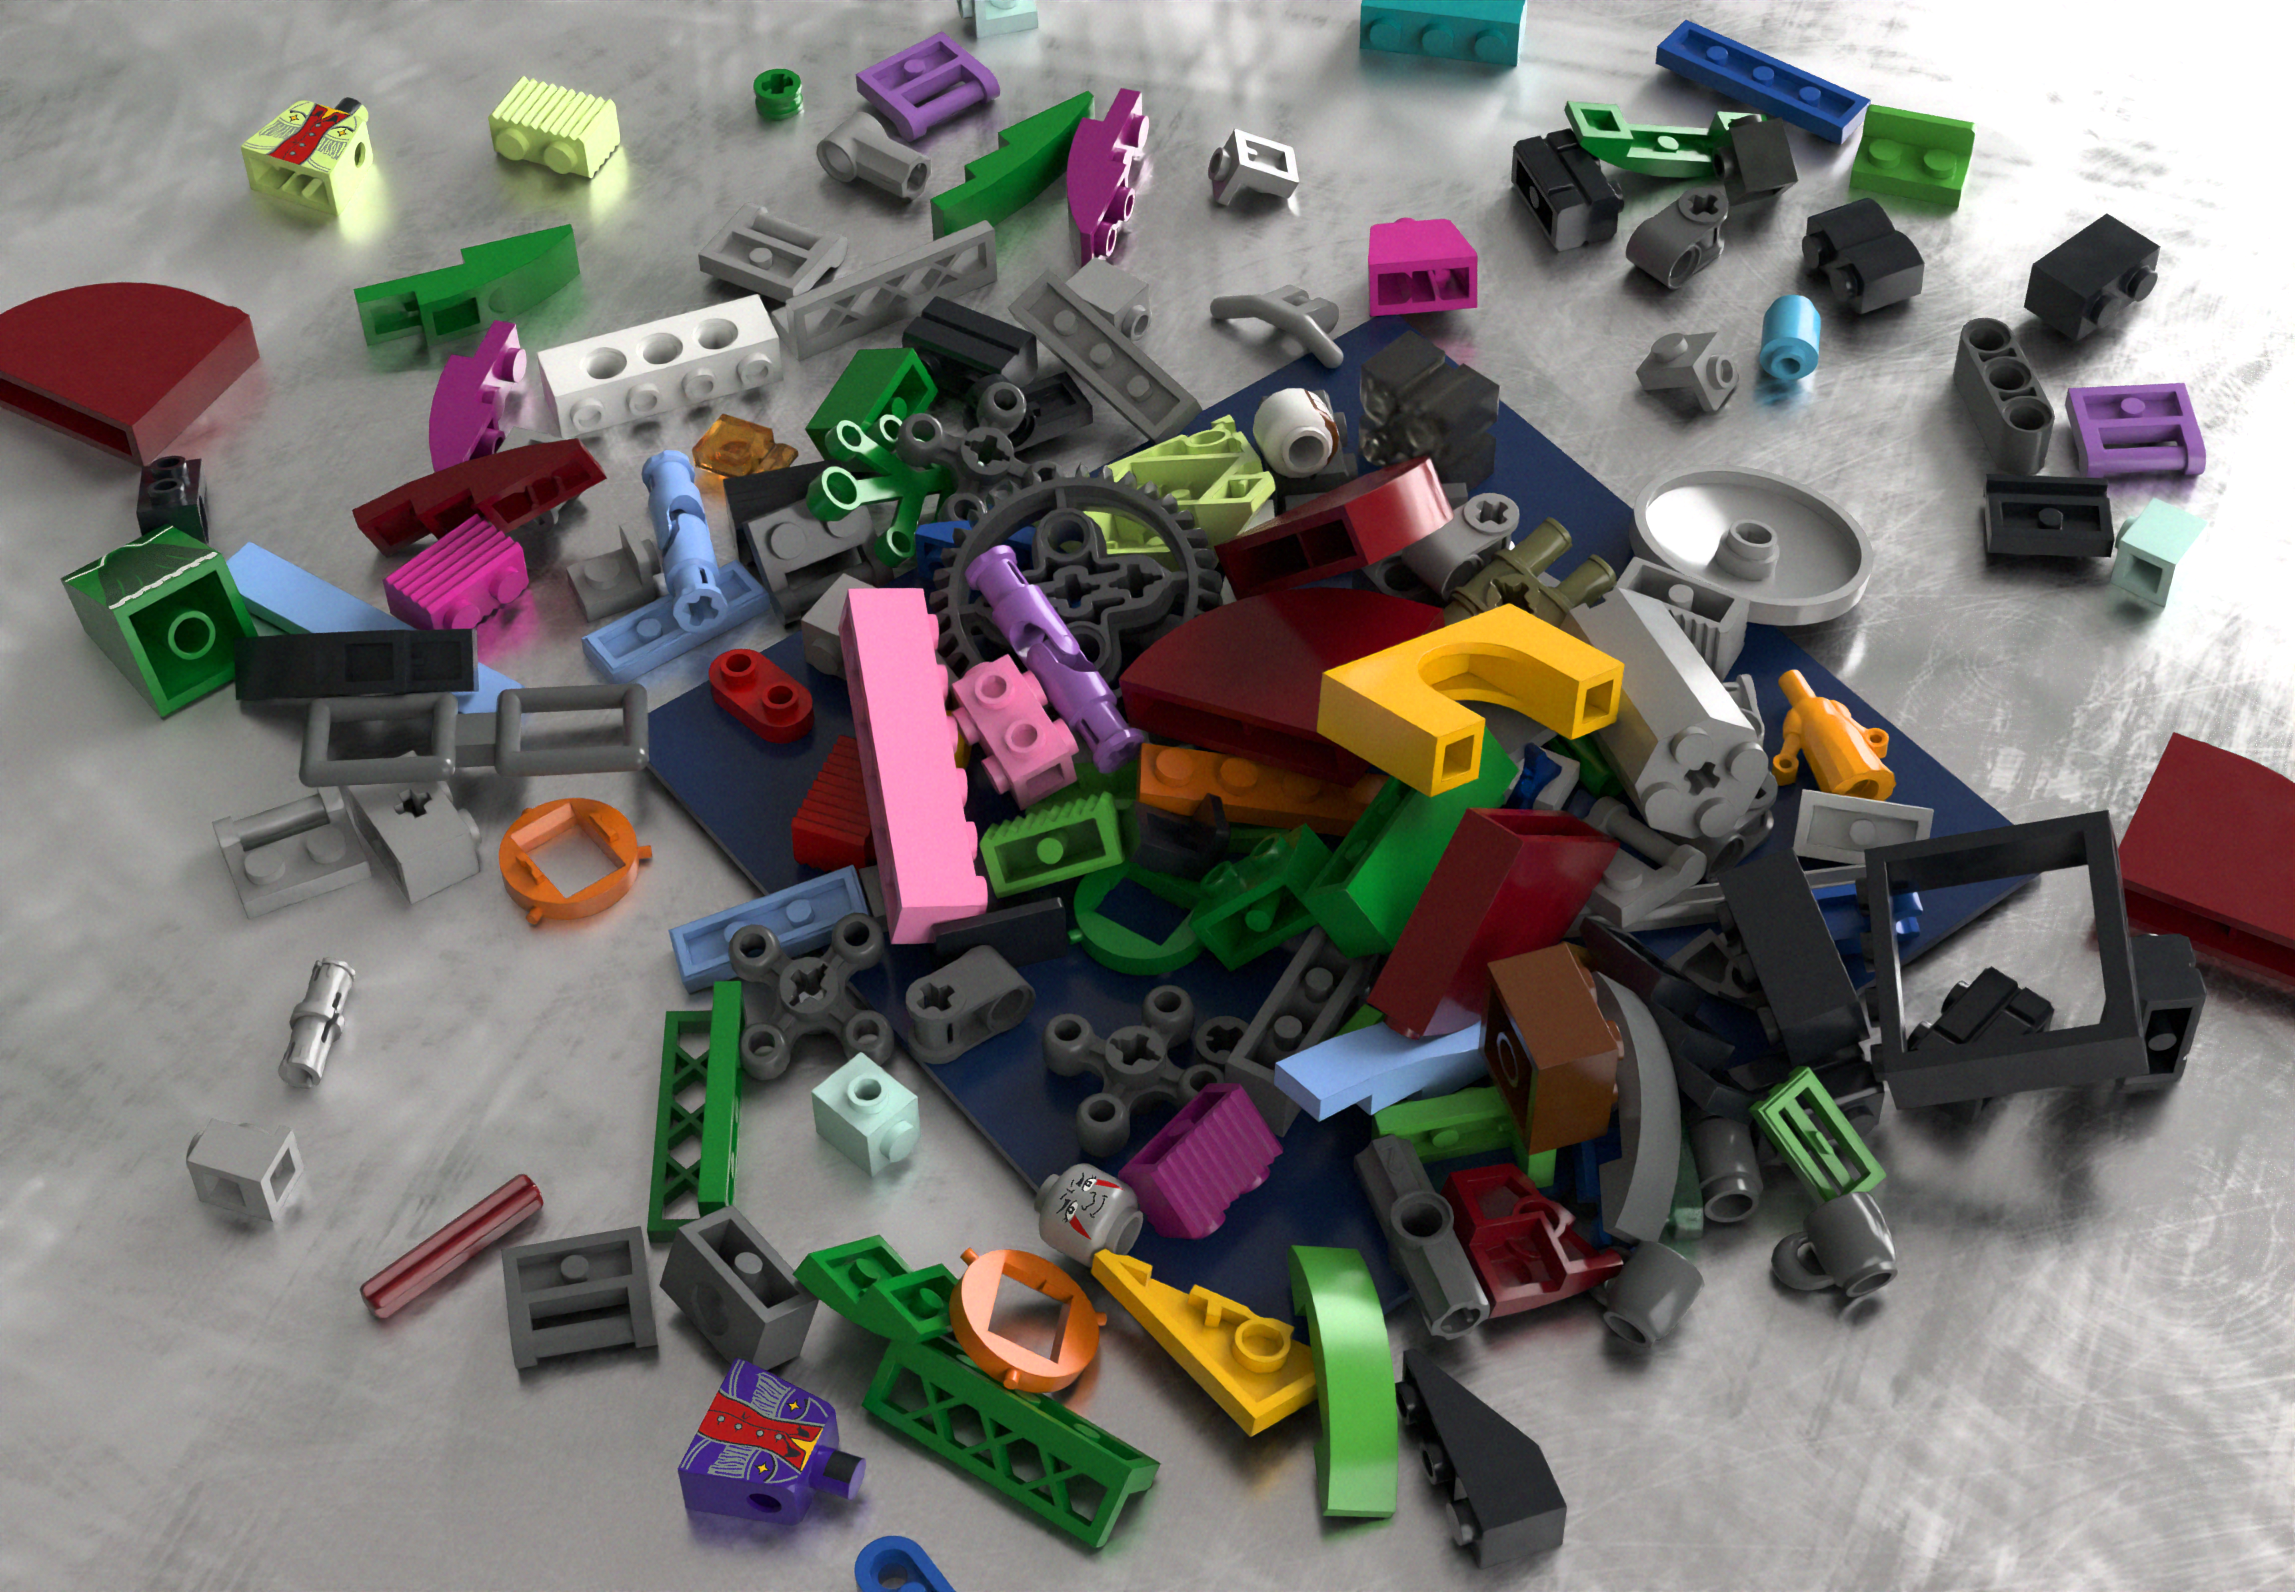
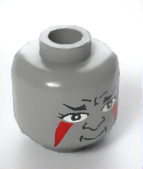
[1034,1163,1143,1268]

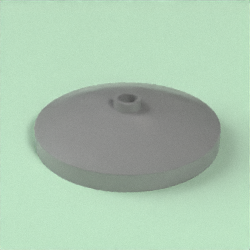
[1629,464,1874,626]

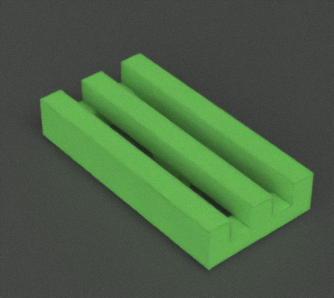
[1748,1066,1887,1206]

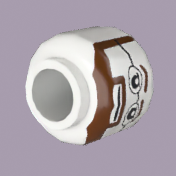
[1253,388,1339,478]

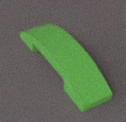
[1287,1245,1398,1518]

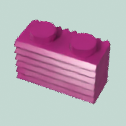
[382,513,529,630]

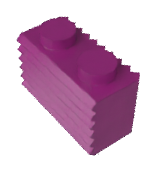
[1118,1083,1283,1240]

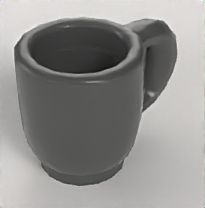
[1771,1192,1898,1297]
[1587,1240,1705,1348]

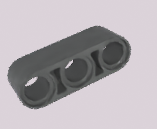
[1953,318,2055,475]

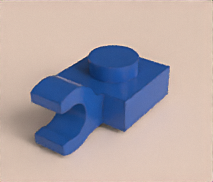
[1812,883,1923,955]

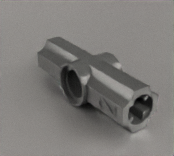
[1354,1134,1490,1340]

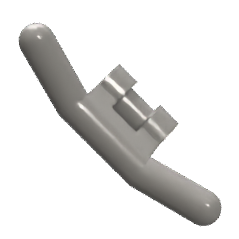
[1210,285,1343,369]

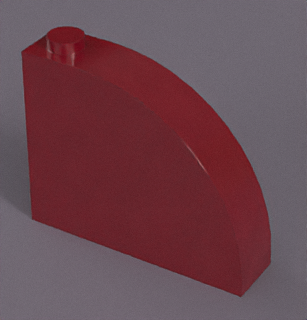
[0,282,260,468]
[1213,456,1455,601]
[1119,587,1445,788]
[2118,732,2295,987]
[1367,808,1621,1040]

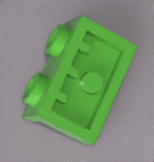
[1849,104,1977,208]

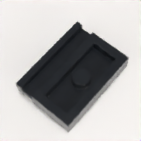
[1983,474,2115,558]

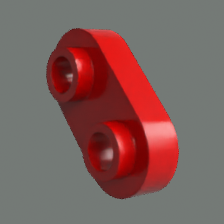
[709,649,815,744]

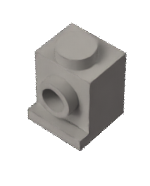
[186,1118,304,1222]

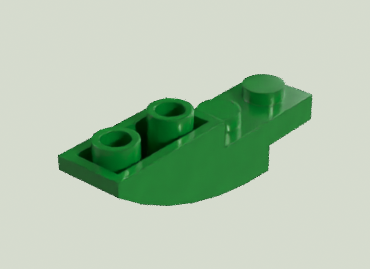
[353,224,580,347]

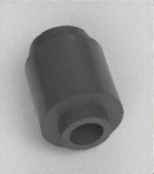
[1682,1115,1763,1222]

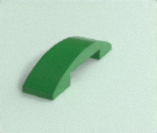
[1564,101,1768,178]

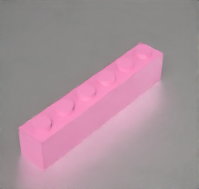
[838,588,988,944]

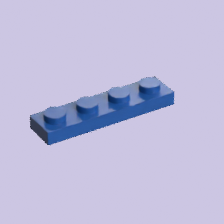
[1655,20,1871,145]

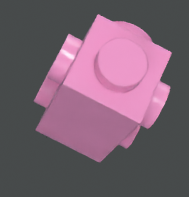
[951,654,1079,811]

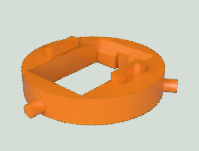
[499,798,652,925]
[949,1248,1107,1393]

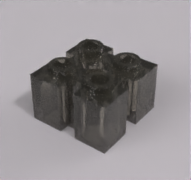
[1358,330,1500,493]

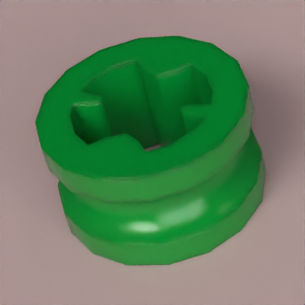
[753,69,803,120]

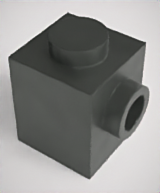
[1711,114,1799,207]

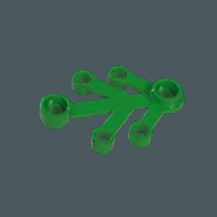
[806,414,984,568]

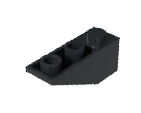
[1395,1348,1567,1570]

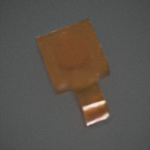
[692,413,799,478]

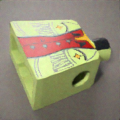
[241,97,373,216]

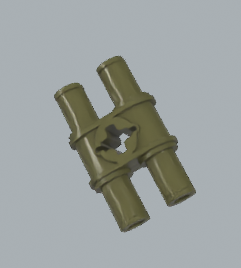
[1443,517,1617,629]

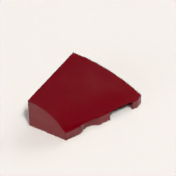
[1440,1163,1624,1319]

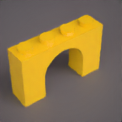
[1317,603,1625,798]

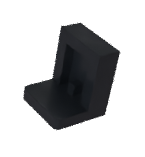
[1121,793,1231,883]

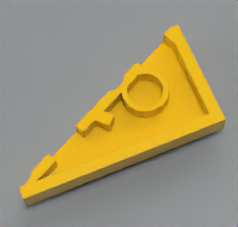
[1091,1248,1318,1437]

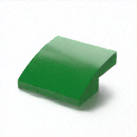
[793,1234,959,1345]

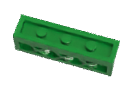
[647,981,747,1243]
[861,1335,1161,1548]

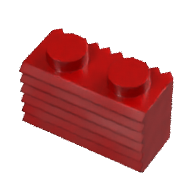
[791,735,877,876]

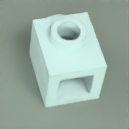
[2110,497,2209,607]
[811,1052,921,1177]

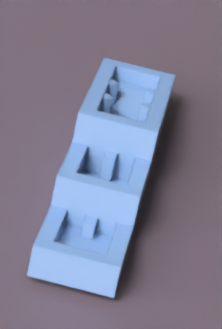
[1274,1020,1489,1121]

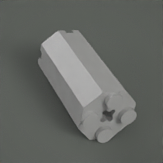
[1559,588,1769,839]

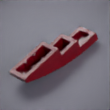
[352,438,607,558]

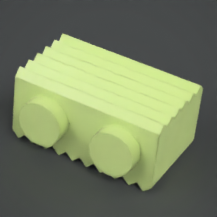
[488,76,620,178]

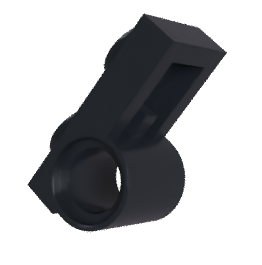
[962,371,1093,452]
[136,456,209,546]

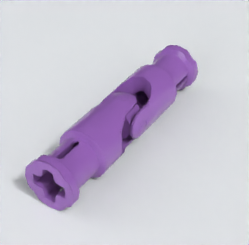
[965,545,1145,774]

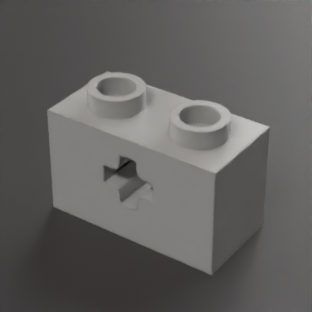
[345,750,482,905]

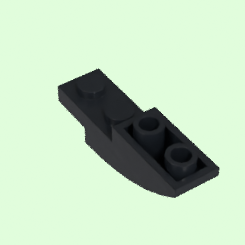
[234,628,479,700]

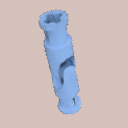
[641,450,728,633]

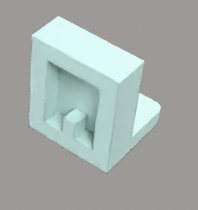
[957,0,1038,38]

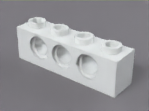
[536,294,784,439]

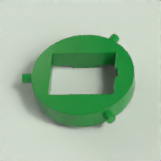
[1067,853,1211,975]

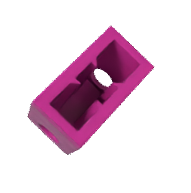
[1368,217,1478,317]

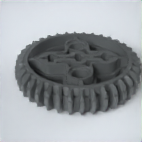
[929,463,1224,732]

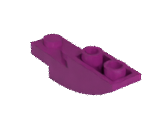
[1066,88,1149,269]
[429,320,527,473]

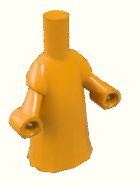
[1772,670,1897,801]

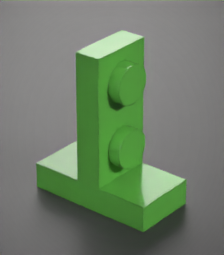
[1371,1074,1556,1188]

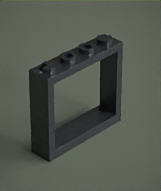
[1855,810,2149,1110]

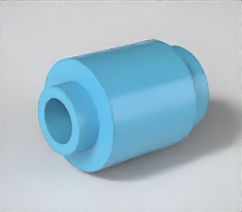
[1760,295,1821,380]

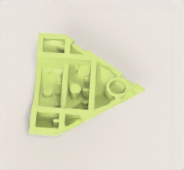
[1032,414,1275,572]

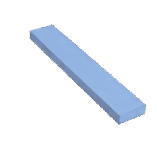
[226,541,525,714]

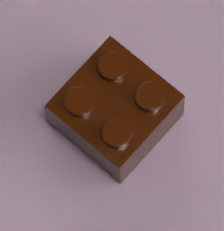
[1478,943,1624,1156]

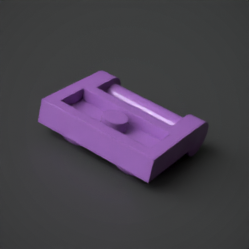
[856,32,1000,142]
[2065,383,2206,478]

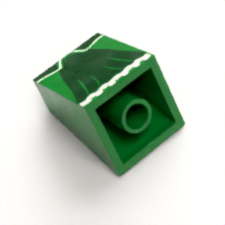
[60,523,259,717]

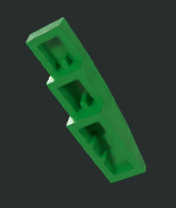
[930,91,1095,241]

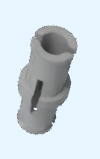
[278,957,356,1089]

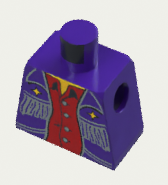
[678,1357,866,1526]

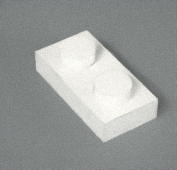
[1793,789,1934,865]

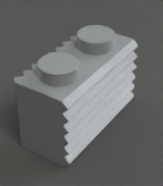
[1613,556,1751,683]

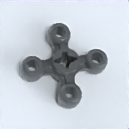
[895,382,1068,522]
[728,912,895,1081]
[1041,985,1225,1158]

